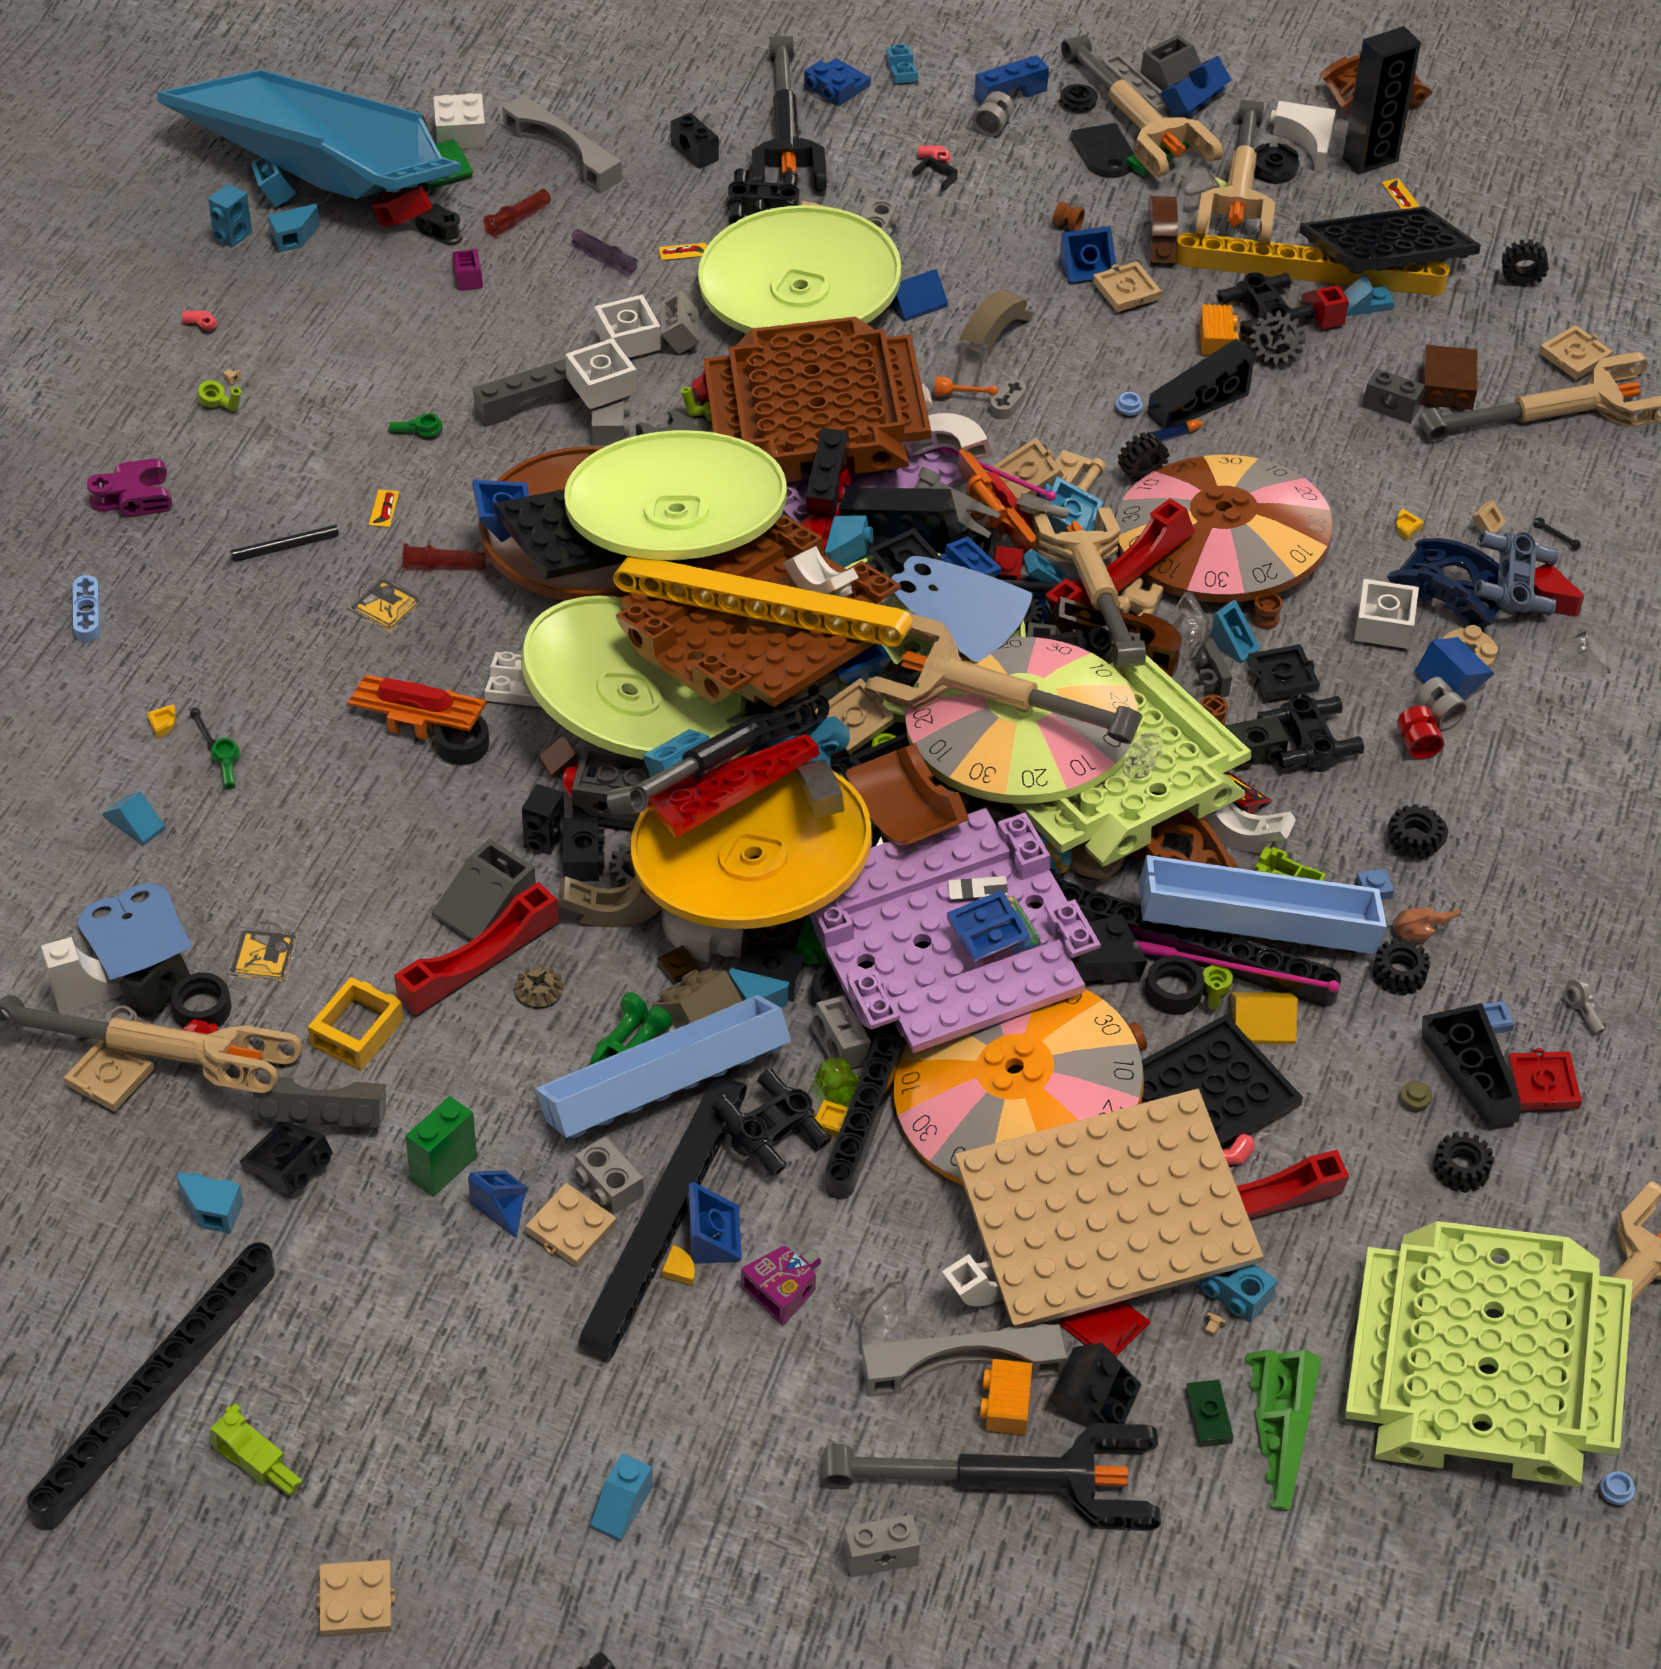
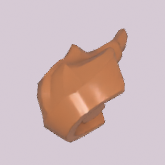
[1393,907,1460,944]

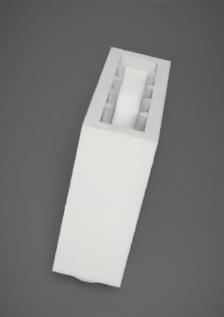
[1270,101,1336,173]
[41,937,124,1014]

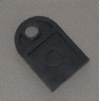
[1070,123,1134,178]

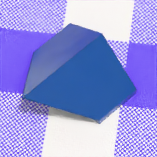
[468,1170,528,1239]

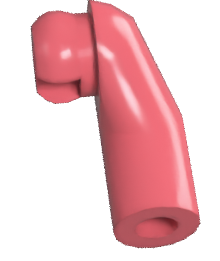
[918,146,951,164]
[182,311,217,331]
[1223,1134,1255,1165]

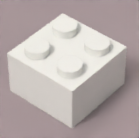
[433,93,486,148]
[594,295,661,358]
[565,338,637,409]
[1354,579,1419,649]

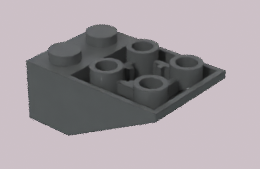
[432,839,536,941]

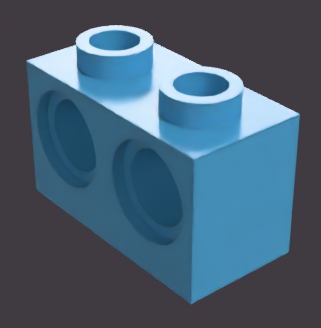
[208,184,252,248]
[642,729,709,778]
[1198,1264,1277,1323]

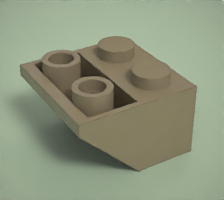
[651,969,743,1029]

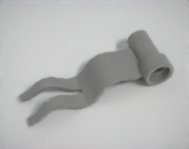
[915,466,1001,538]

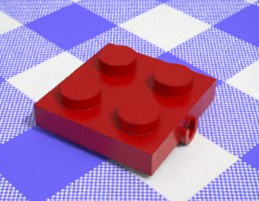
[1507,1048,1582,1110]

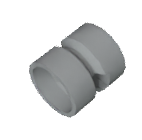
[973,91,1015,136]
[1414,677,1468,730]

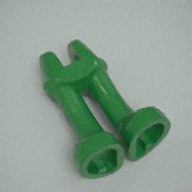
[589,992,673,1065]

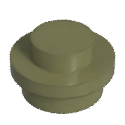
[1401,1081,1432,1111]

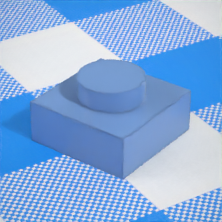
[1356,869,1394,900]

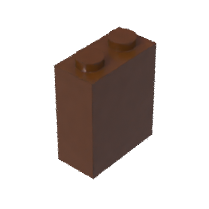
[1421,345,1477,410]

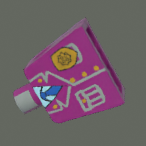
[741,1246,821,1326]

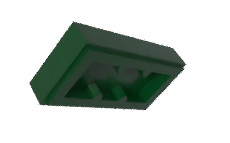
[1186,1380,1234,1447]

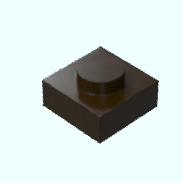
[657,945,699,985]

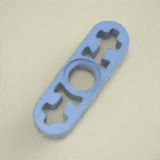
[73,575,100,642]

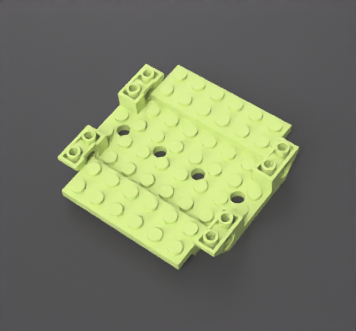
[1011,655,1251,867]
[1345,1221,1633,1487]

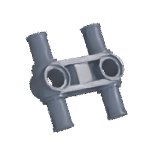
[1473,529,1559,616]

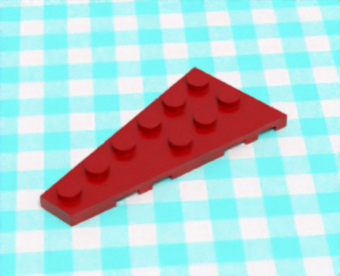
[647,734,820,839]

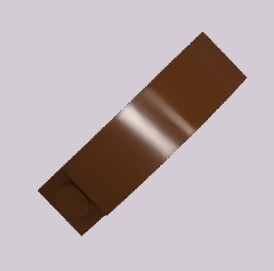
[1148,196,1178,265]
[1119,611,1182,677]

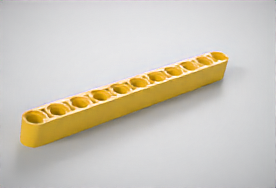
[1176,233,1450,295]
[613,556,913,647]

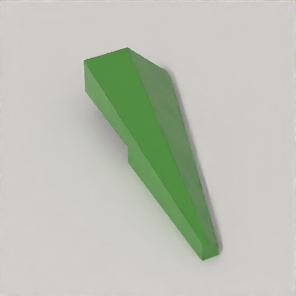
[1246,1349,1322,1511]

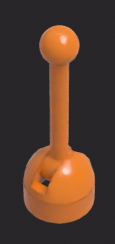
[935,376,998,398]

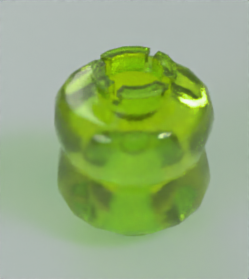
[815,1058,859,1103]

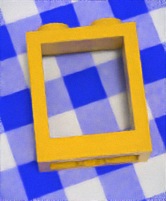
[308,977,404,1071]

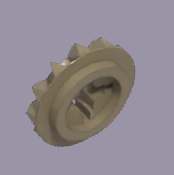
[514,964,564,1007]

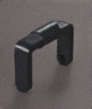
[912,157,958,190]

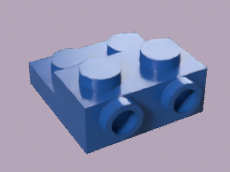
[804,58,871,106]

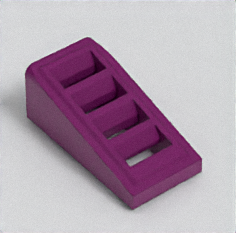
[453,249,483,291]

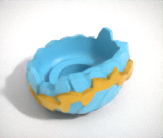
[1039,834,1073,875]

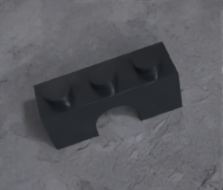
[806,428,850,518]

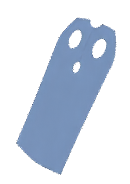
[78,883,192,980]

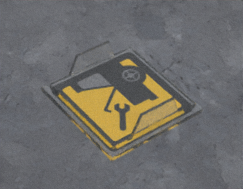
[347,576,425,633]
[227,922,300,982]

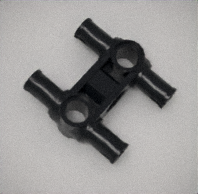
[727,168,800,225]
[1217,272,1315,337]
[1257,694,1364,772]
[711,1068,832,1177]

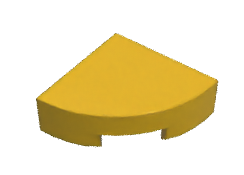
[1396,509,1424,541]
[147,704,177,739]
[662,1245,695,1286]

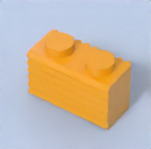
[1199,303,1239,355]
[980,1359,1032,1436]

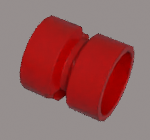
[1397,706,1444,760]

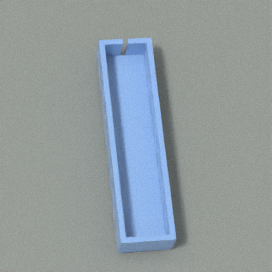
[1138,855,1387,954]
[535,995,792,1138]

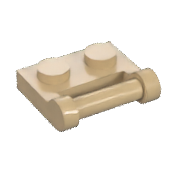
[1055,450,1106,493]

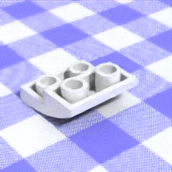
[485,652,541,707]

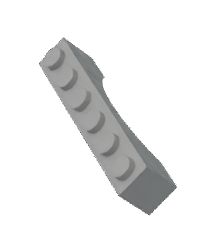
[502,95,622,193]
[862,1324,1067,1397]

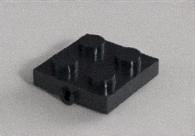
[1247,644,1320,701]

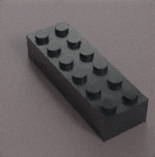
[1342,26,1421,175]

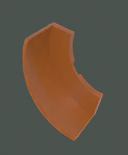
[845,743,969,846]

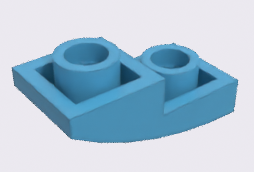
[886,44,918,84]

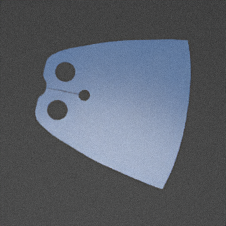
[891,556,1033,663]

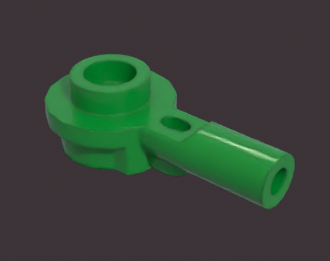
[389,413,443,437]
[211,738,240,790]

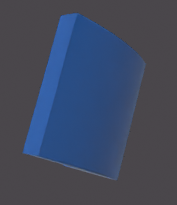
[939,536,1002,578]
[947,890,1030,962]

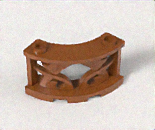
[1319,51,1433,115]
[1130,809,1237,868]

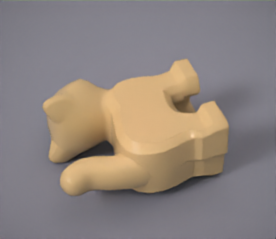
[1116,577,1163,616]

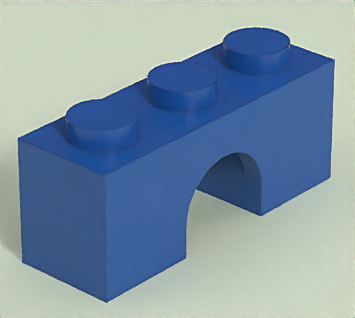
[974,55,1049,105]
[1160,56,1232,118]

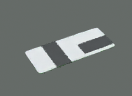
[948,876,1008,900]

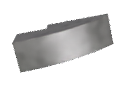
[795,759,845,818]

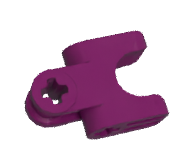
[87,458,172,516]

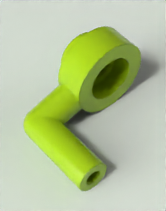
[197,380,242,412]
[681,387,712,422]
[1203,965,1233,1010]

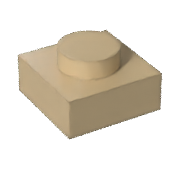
[1472,500,1506,533]

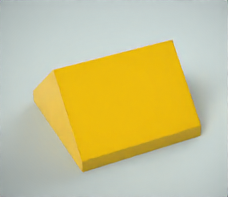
[1230,992,1298,1045]

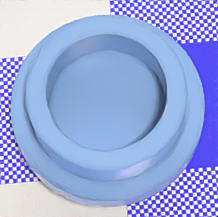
[1116,392,1142,416]
[1600,1471,1635,1505]

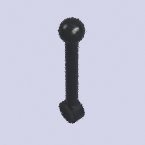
[1533,517,1581,550]
[190,707,216,752]

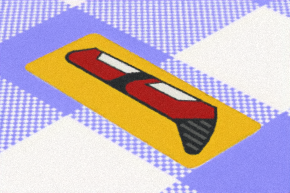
[1382,178,1419,209]
[659,243,707,260]
[369,489,399,527]

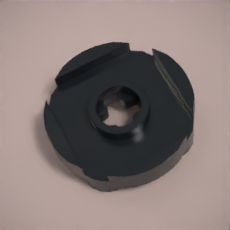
[1254,143,1299,184]

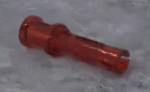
[483,189,551,236]
[402,543,487,569]

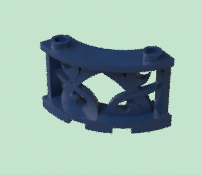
[1386,538,1500,628]

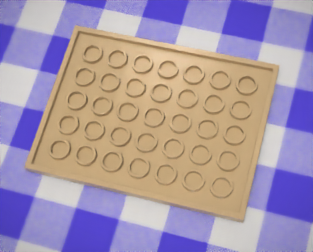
[955,1088,1264,1329]

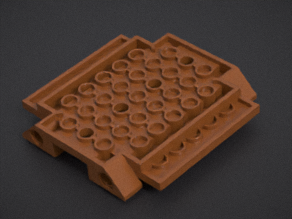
[704,316,932,482]
[616,515,901,707]

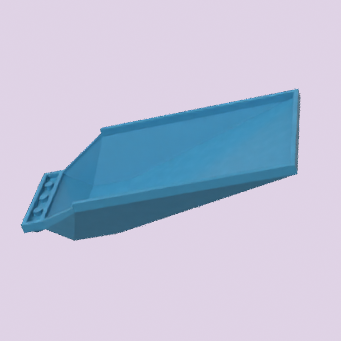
[157,69,461,199]

